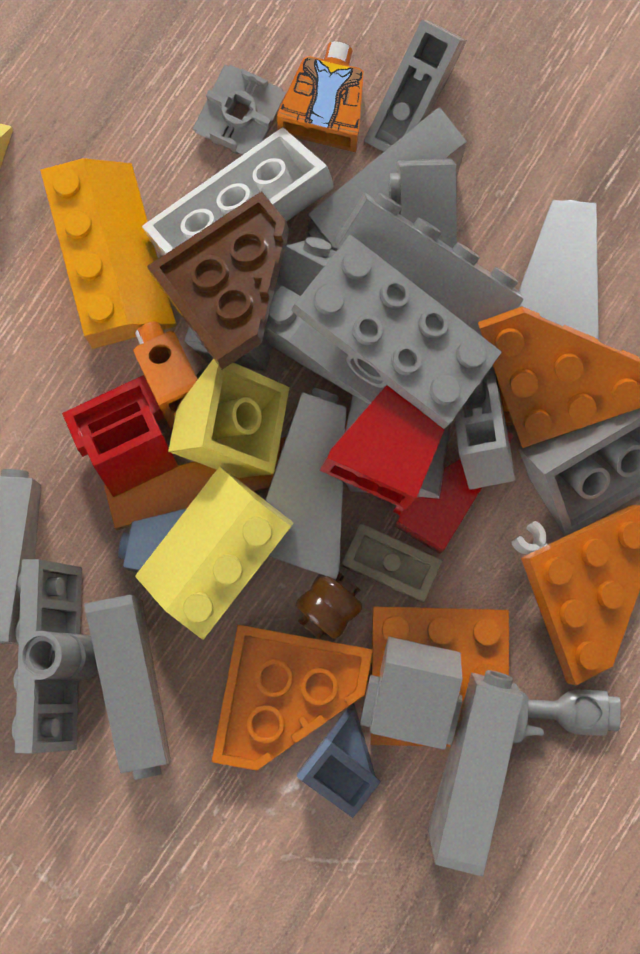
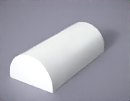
[142,127,334,257]

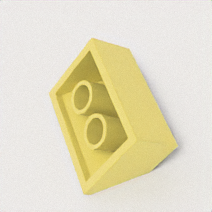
[135,466,294,640]

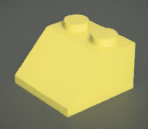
[168,359,290,478]

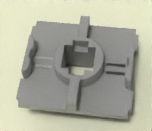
[193,65,286,155]

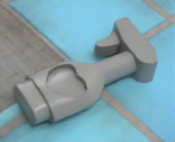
[513,689,621,743]

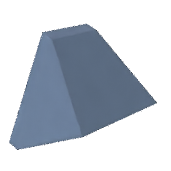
[297,703,381,818]

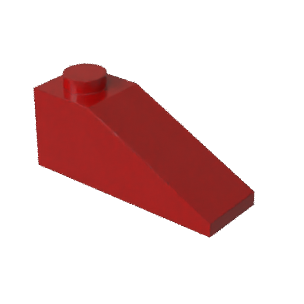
[393,431,514,554]

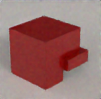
[62,375,178,497]

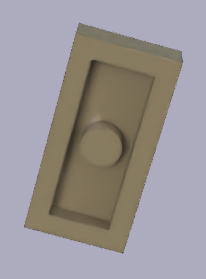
[341,523,443,603]

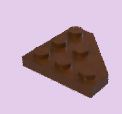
[147,191,289,370]

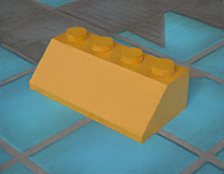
[40,158,177,349]

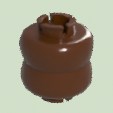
[296,572,362,639]

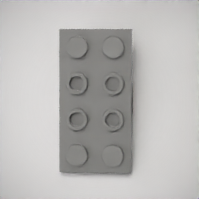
[291,234,502,429]
[12,559,98,754]

